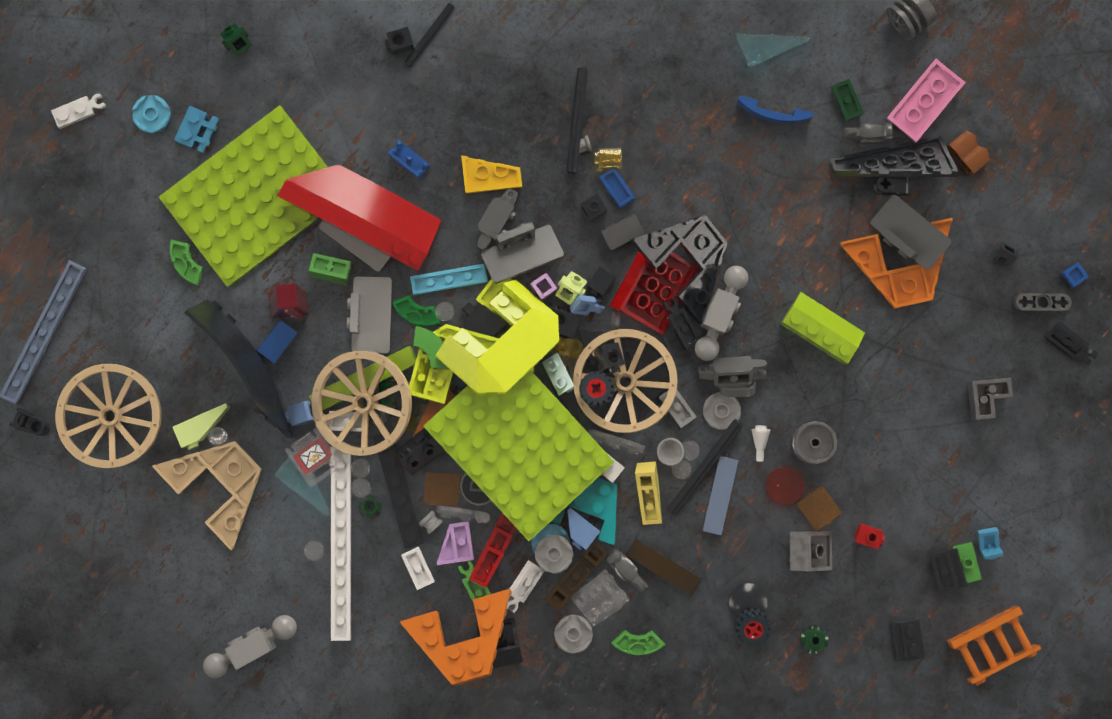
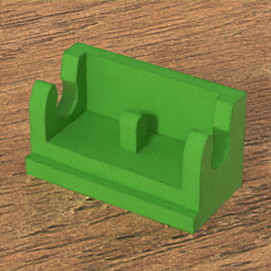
[309,253,351,286]

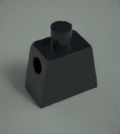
[461,302,508,337]

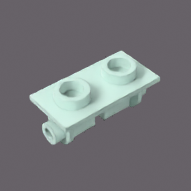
[542,353,574,396]

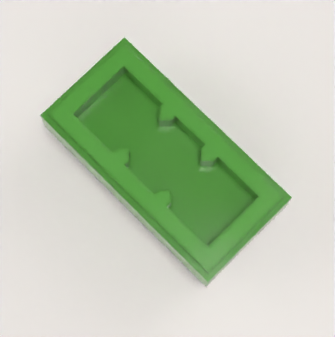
[952,542,982,583]

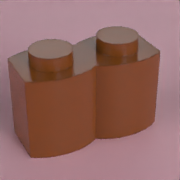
[946,130,991,176]

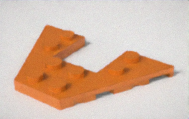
[840,218,953,309]
[400,589,512,686]

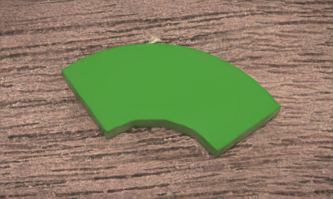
[170,239,204,286]
[413,326,450,370]
[611,629,666,655]

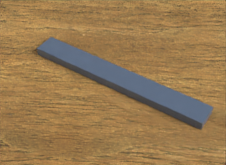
[0,260,87,405]

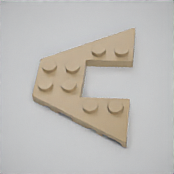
[152,441,262,550]

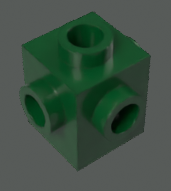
[220,23,252,56]
[799,625,828,654]

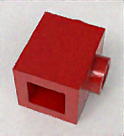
[853,523,885,550]

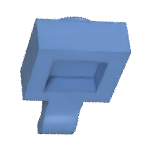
[570,295,605,315]

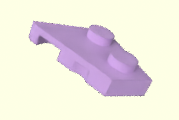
[437,521,474,565]

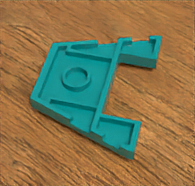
[551,477,617,545]

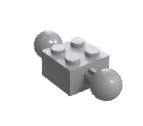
[695,266,749,361]
[203,615,297,678]

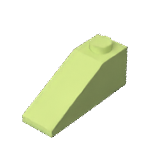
[173,403,230,450]

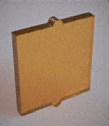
[423,472,461,506]
[796,486,842,531]

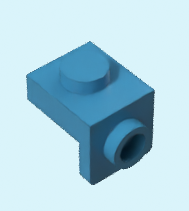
[977,527,1003,560]

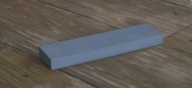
[702,456,739,535]

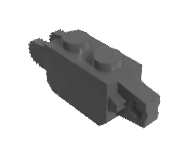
[477,188,519,251]
[698,356,767,387]

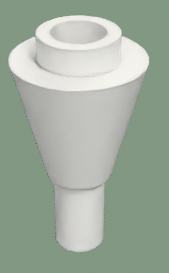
[751,425,771,461]

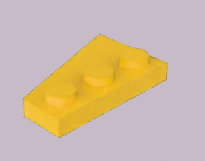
[461,155,522,194]

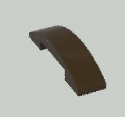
[626,539,701,595]
[544,540,609,612]

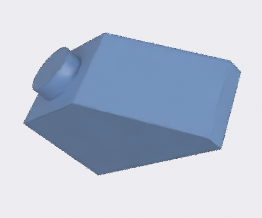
[285,401,314,426]
[567,507,600,550]

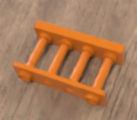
[947,606,1041,685]

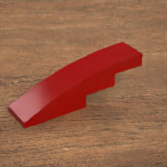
[469,513,516,588]

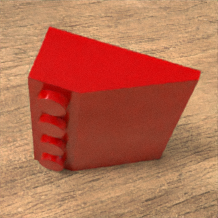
[610,252,699,335]

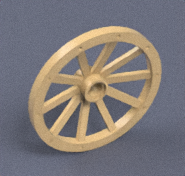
[573,329,678,433]
[311,351,412,456]
[55,364,162,468]

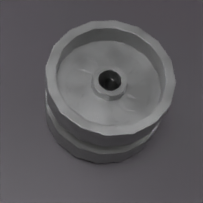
[791,421,837,464]

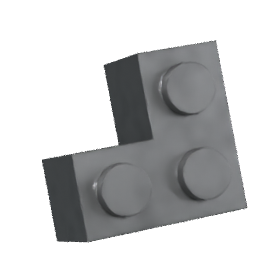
[967,378,1013,421]

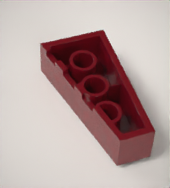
[268,283,308,319]

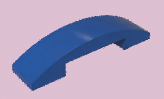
[737,96,814,125]

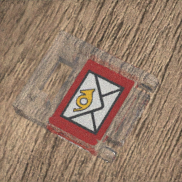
[285,428,343,488]

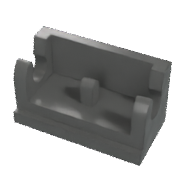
[600,214,645,250]

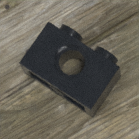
[545,303,581,340]

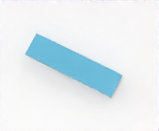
[410,264,488,296]

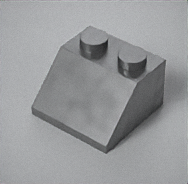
[789,531,832,571]

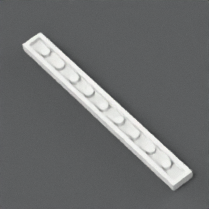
[331,446,351,641]

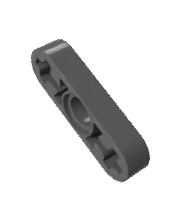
[1014,293,1072,312]

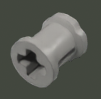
[569,135,592,153]

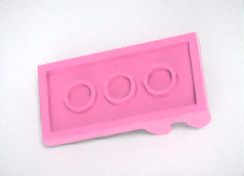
[886,59,966,143]

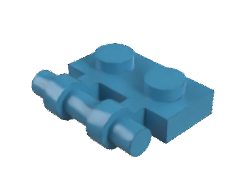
[174,106,219,153]

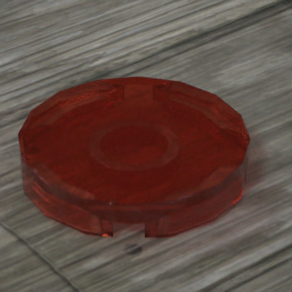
[766,466,805,505]

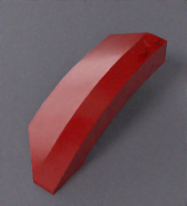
[277,165,441,271]

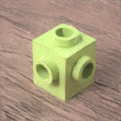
[555,271,587,306]

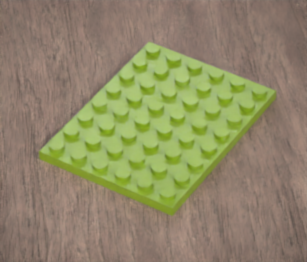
[159,105,328,288]
[423,370,614,541]

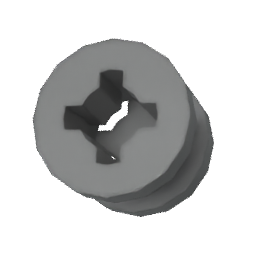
[419,510,443,535]

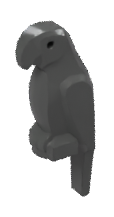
[844,123,908,144]
[594,535,648,593]

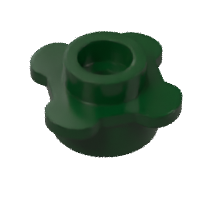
[359,495,382,518]

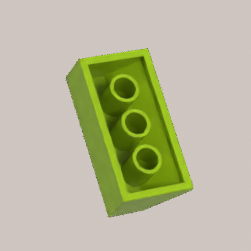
[780,292,865,365]

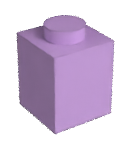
[530,273,557,301]

